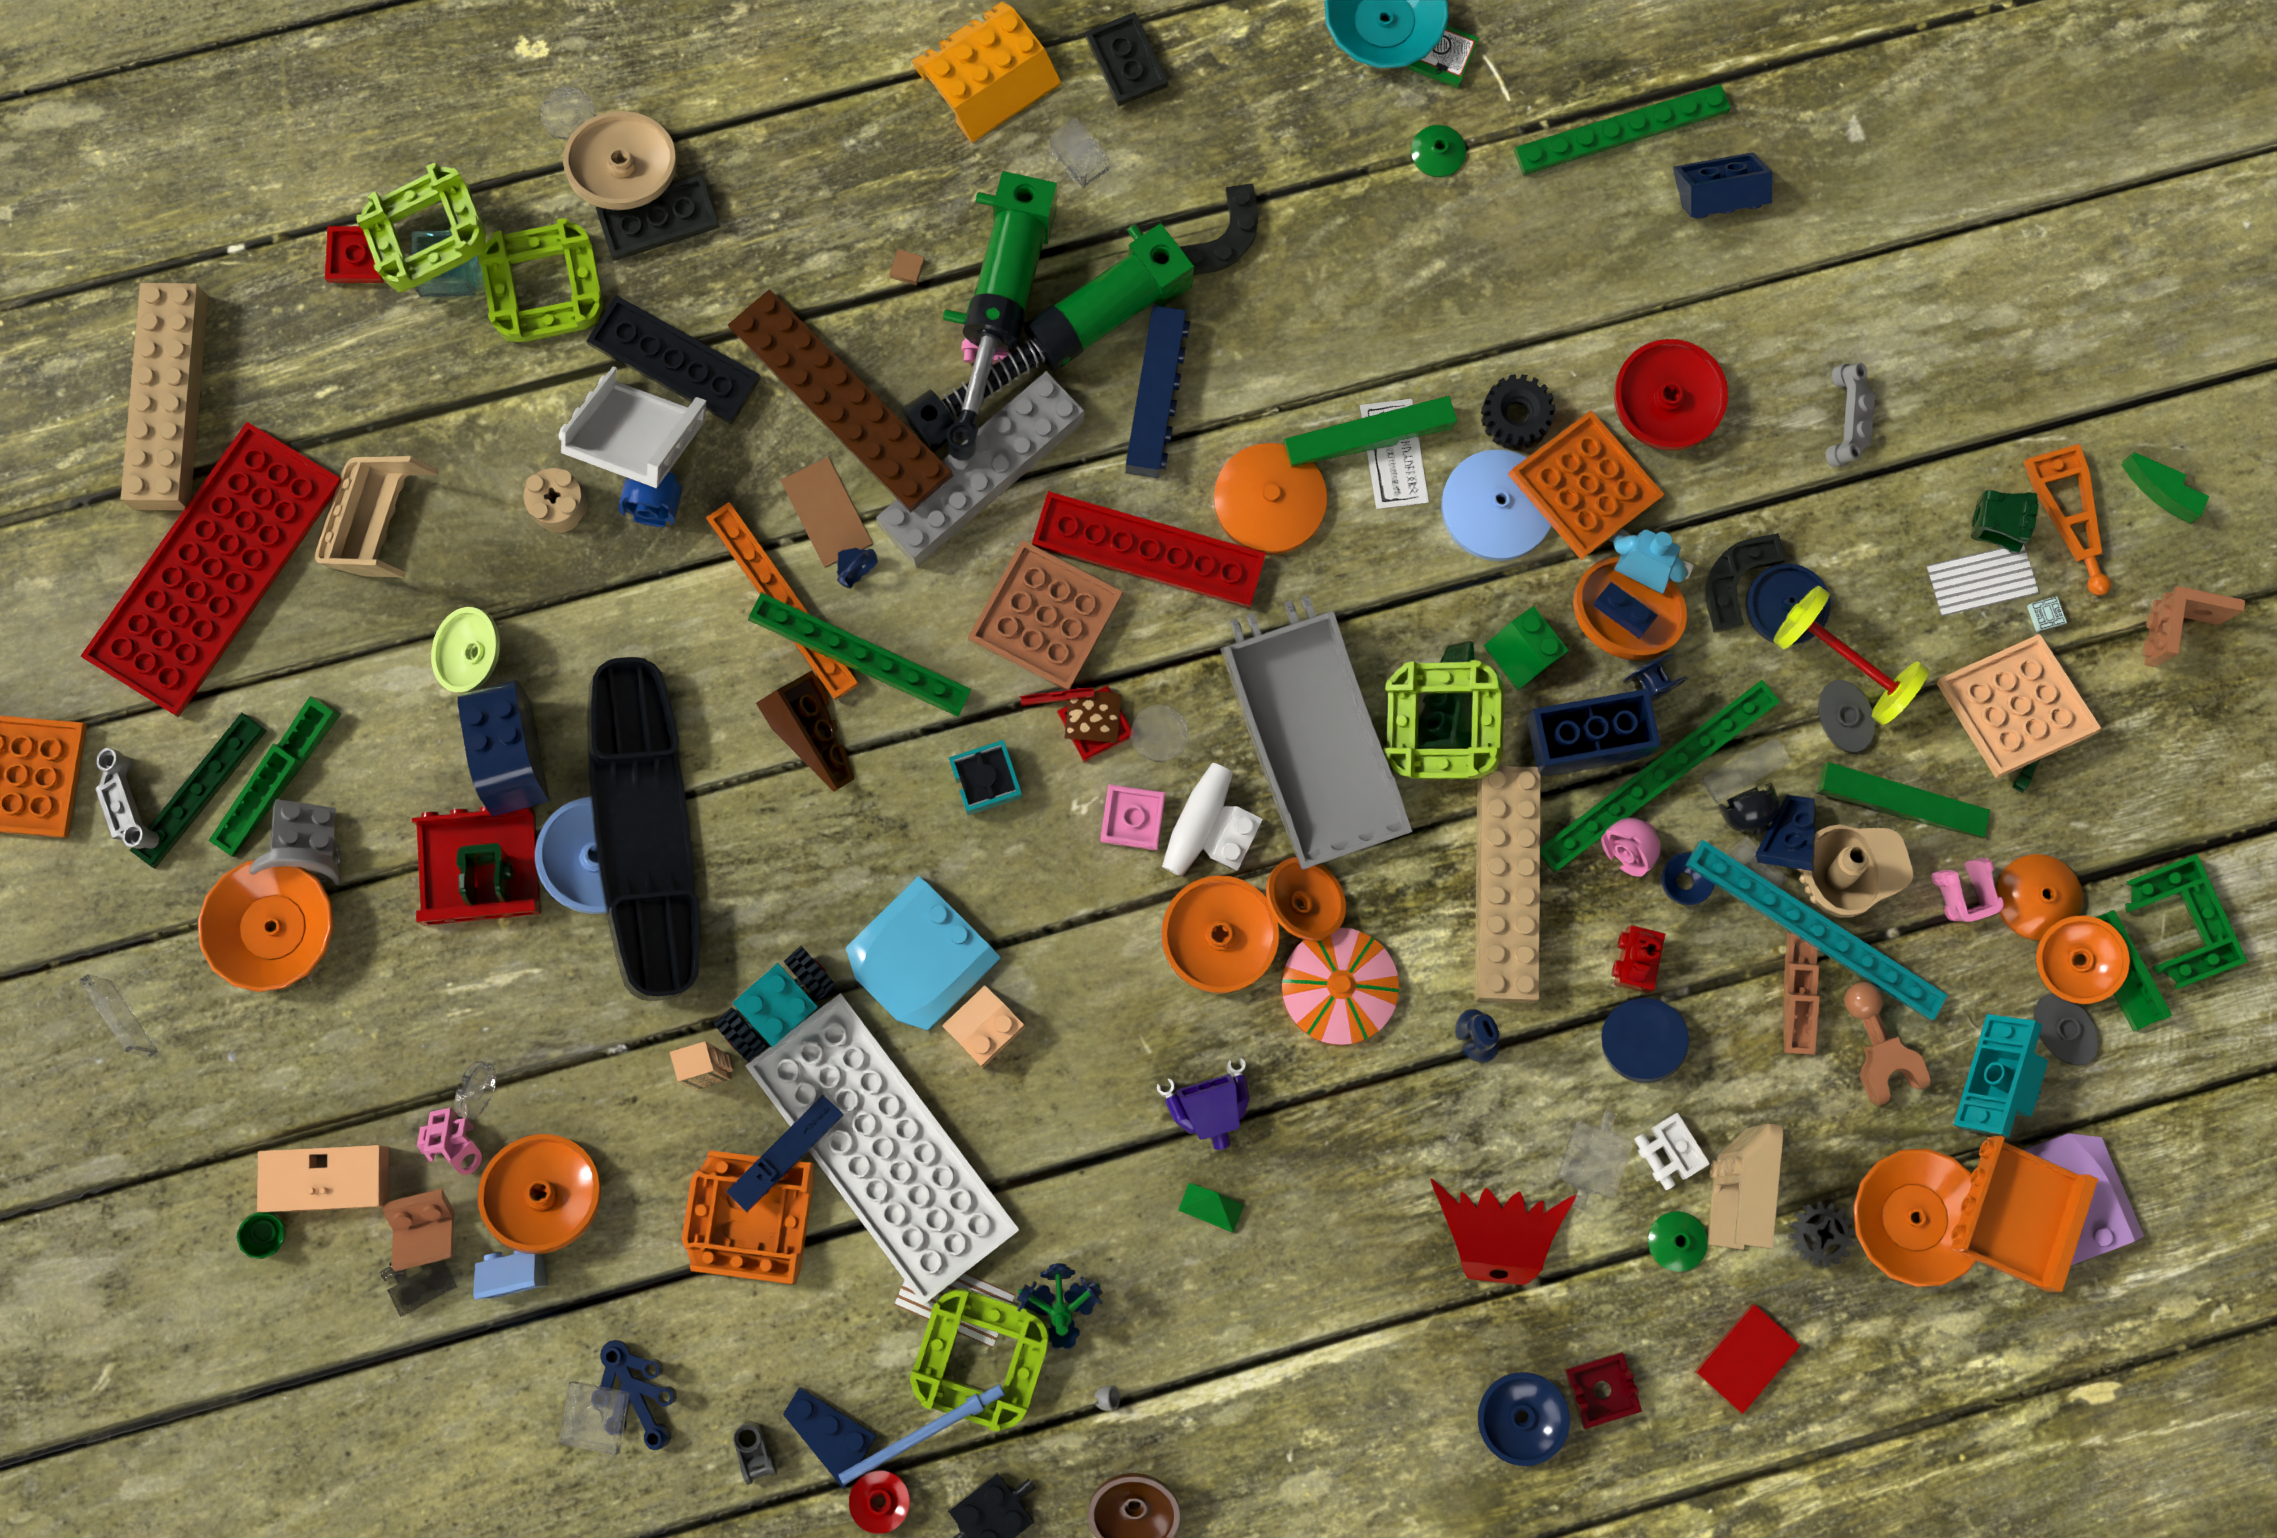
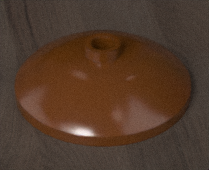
[1088,1473,1180,1538]

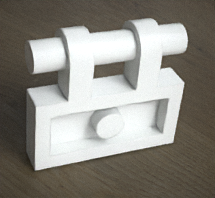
[1634,1113,1710,1190]

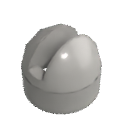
[1094,1386,1120,1411]

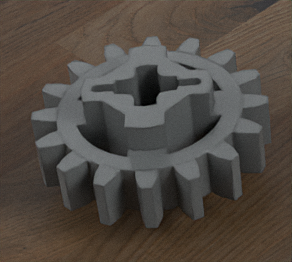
[1788,1201,1856,1267]

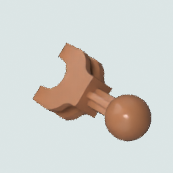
[1844,982,1931,1106]

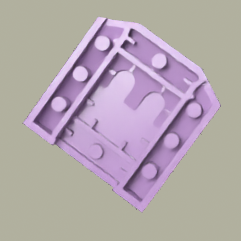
[2023,1133,2144,1265]

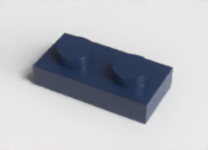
[1593,582,1658,639]

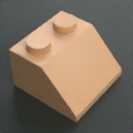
[942,985,1025,1069]

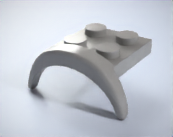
[250,799,340,886]

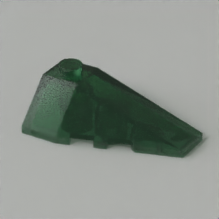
[1418,641,1475,749]

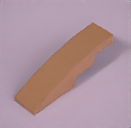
[1783,931,1820,1055]

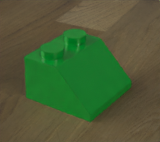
[1483,605,1569,691]

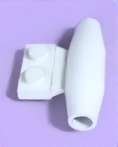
[1162,763,1263,877]

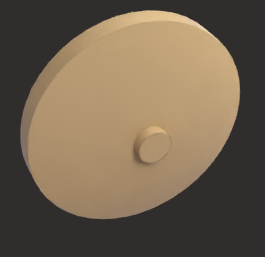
[563,111,677,210]

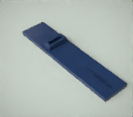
[726,1095,844,1212]

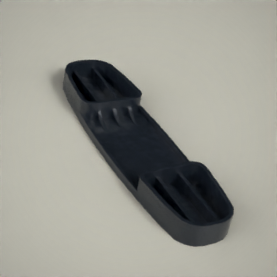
[587,657,700,1001]

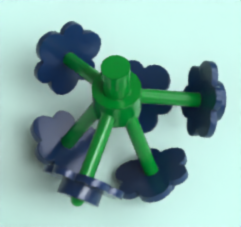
[1016,1263,1103,1349]

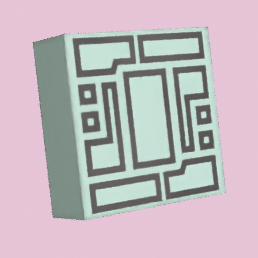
[2027,596,2067,633]

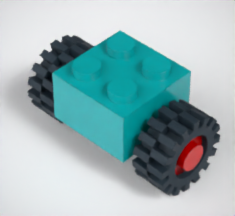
[714,946,836,1063]

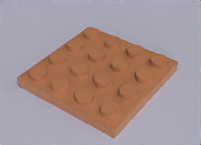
[968,540,1123,691]

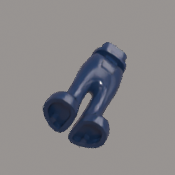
[1455,1009,1499,1063]

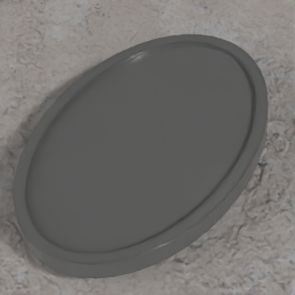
[1818,680,1875,753]
[2034,993,2098,1065]

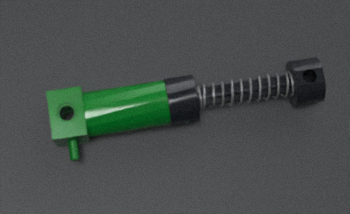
[902,223,1194,452]

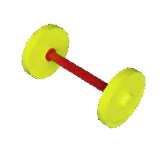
[1773,586,1929,725]

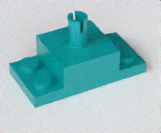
[1953,1014,2048,1138]

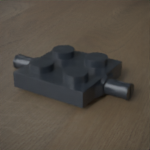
[948,1472,1036,1538]

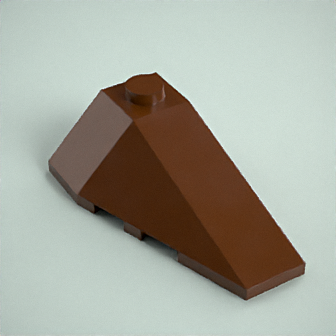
[756,670,854,792]

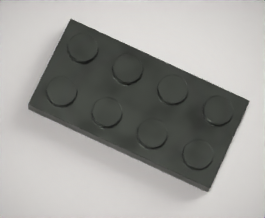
[596,174,720,261]

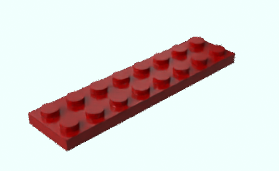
[1031,491,1266,609]

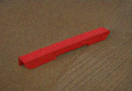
[1019,687,1094,706]

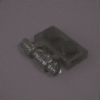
[380,1260,457,1317]

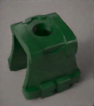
[1971,490,2039,554]

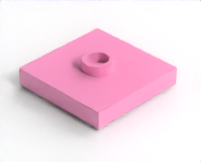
[1100,784,1166,851]

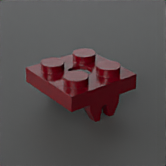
[1564,1352,1643,1429]

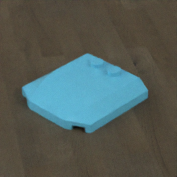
[846,876,1001,1031]

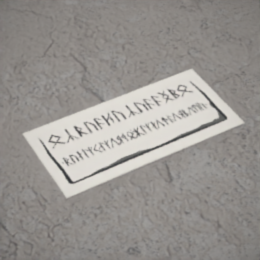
[1360,399,1429,509]

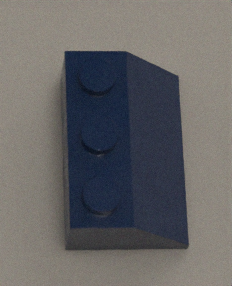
[1673,152,1772,219]

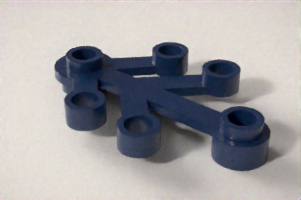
[592,1340,677,1450]

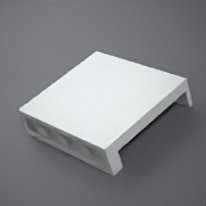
[559,366,707,488]

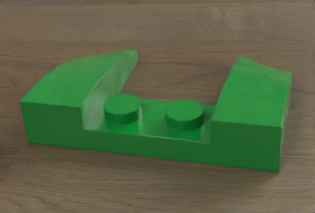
[2125,854,2248,989]

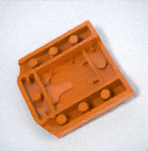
[682,1150,815,1285]

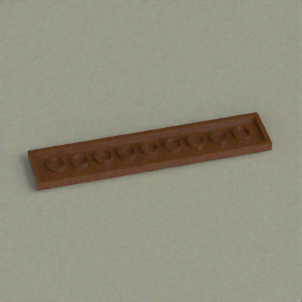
[728,289,953,513]

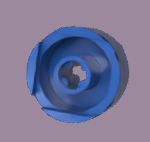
[618,472,682,527]

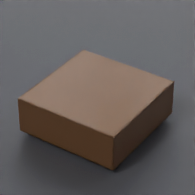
[889,249,925,285]

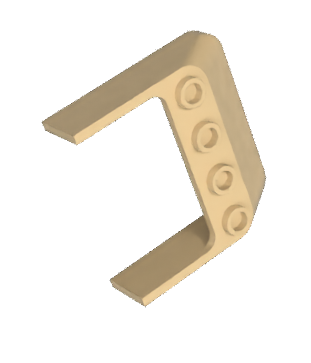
[315,456,439,578]
[1708,1124,1783,1250]

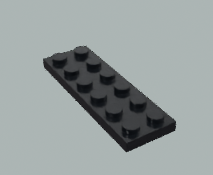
[586,295,761,425]

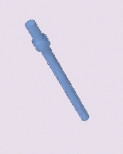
[839,1384,1005,1485]

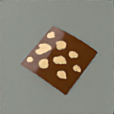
[1065,691,1121,743]

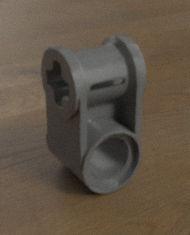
[733,1421,777,1485]

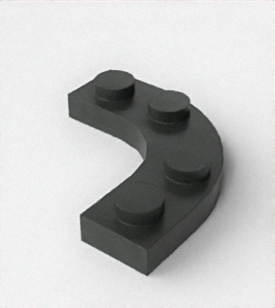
[1180,183,1258,275]
[1705,533,1786,633]

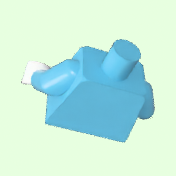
[1609,529,1694,594]

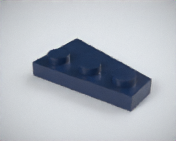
[1755,795,1816,871]
[783,1387,877,1489]

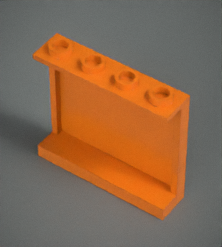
[1950,1136,2098,1292]

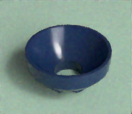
[1661,852,1715,905]

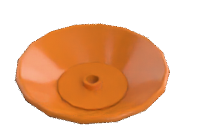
[198,860,334,992]
[1853,1148,1976,1287]

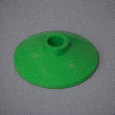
[1411,125,1466,177]
[1648,1211,1708,1272]

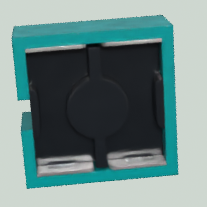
[948,739,1023,816]

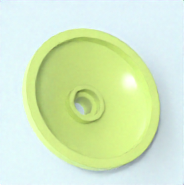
[431,607,500,693]

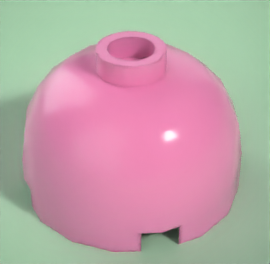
[1601,818,1661,877]

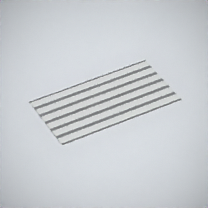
[1926,544,2039,616]

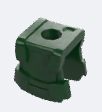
[456,843,514,906]

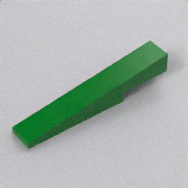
[1283,395,1457,467]
[208,696,342,857]
[1817,762,1990,838]

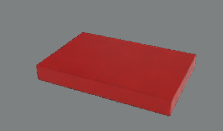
[1694,1304,1801,1414]

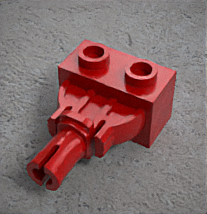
[1611,925,1666,993]

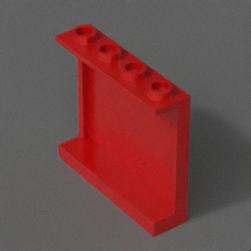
[412,806,541,926]

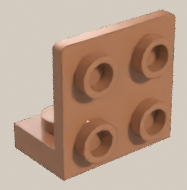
[383,1189,454,1272]

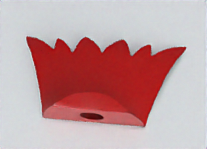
[1430,1178,1577,1285]

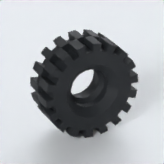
[1481,374,1555,450]

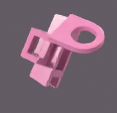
[417,1108,482,1175]

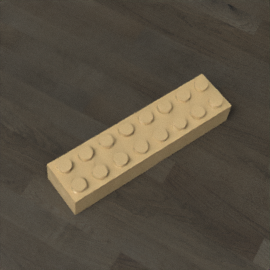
[120,283,208,510]
[1475,766,1540,1003]

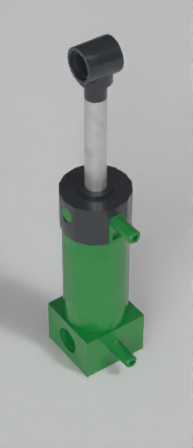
[943,171,1057,461]

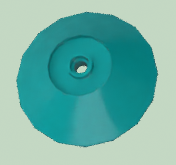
[1324,0,1449,69]

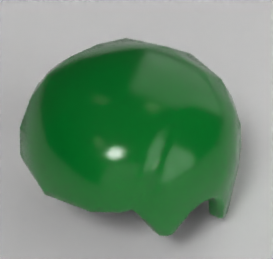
[236,1212,286,1259]

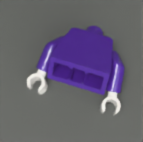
[1157,1058,1250,1150]

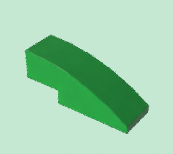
[2121,452,2209,524]

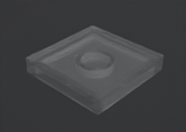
[559,1381,629,1455]

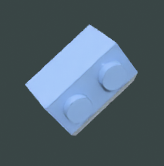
[473,1251,548,1300]

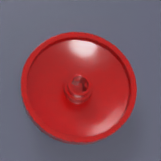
[1613,339,1728,451]

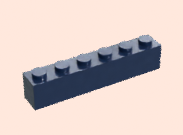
[1125,305,1190,478]

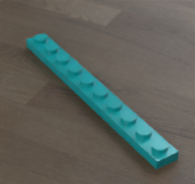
[1685,840,1948,1020]

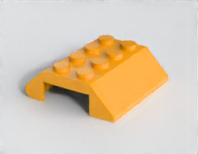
[912,1,1061,143]

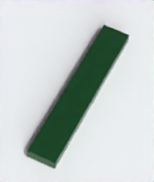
[129,712,267,869]

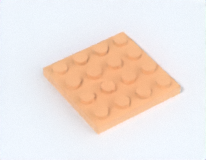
[1936,634,2102,779]

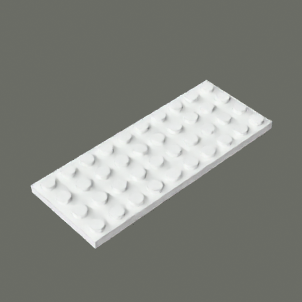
[745,993,1019,1305]

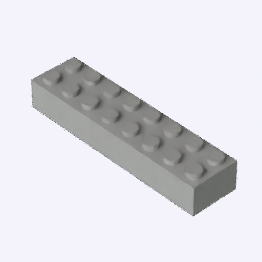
[876,371,1085,567]

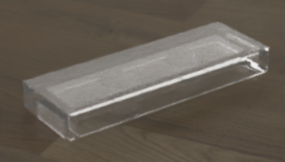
[1701,736,1791,804]

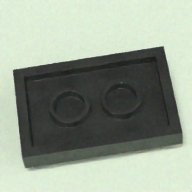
[1085,12,1168,107]

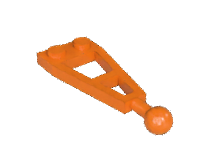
[2023,444,2111,596]

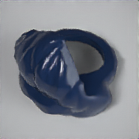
[837,548,878,589]

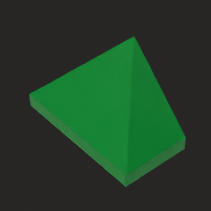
[1178,1183,1244,1233]

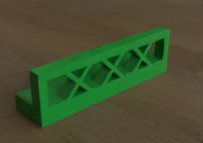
[2095,910,2173,1031]

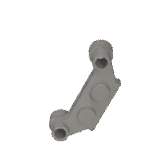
[1826,363,1875,468]
[95,748,159,849]

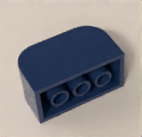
[458,680,550,817]
[1526,689,1661,776]

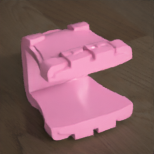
[1930,858,2003,922]

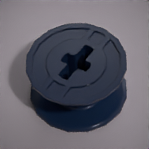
[1623,653,1688,701]

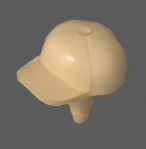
[1797,824,1913,918]

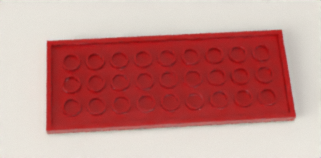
[80,422,342,718]

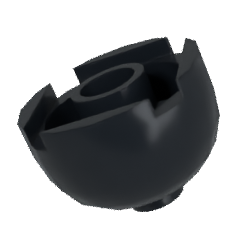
[1718,783,1779,835]

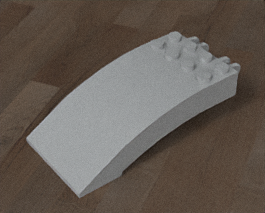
[1220,595,1412,870]

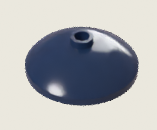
[1478,1372,1570,1466]

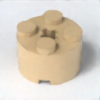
[523,468,588,533]

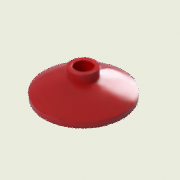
[849,1470,910,1534]

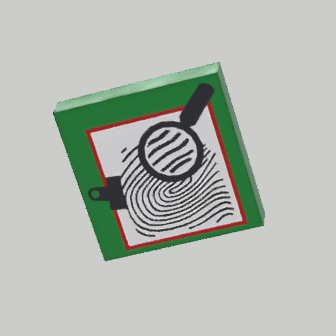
[1408,25,1479,89]

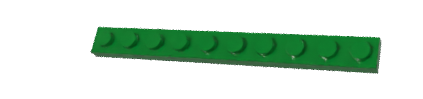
[1540,680,1780,873]

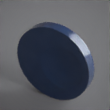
[1746,563,1831,646]
[1601,998,1689,1083]

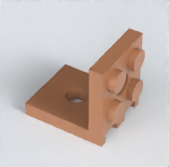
[2143,586,2245,667]

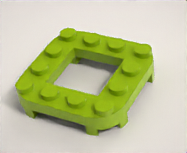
[357,163,487,292]
[478,218,604,342]
[1383,660,1504,779]
[910,1288,1049,1431]

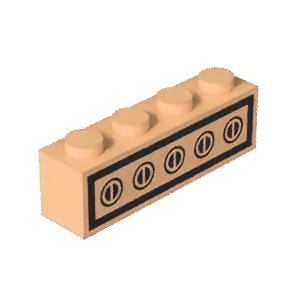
[670,1041,734,1090]

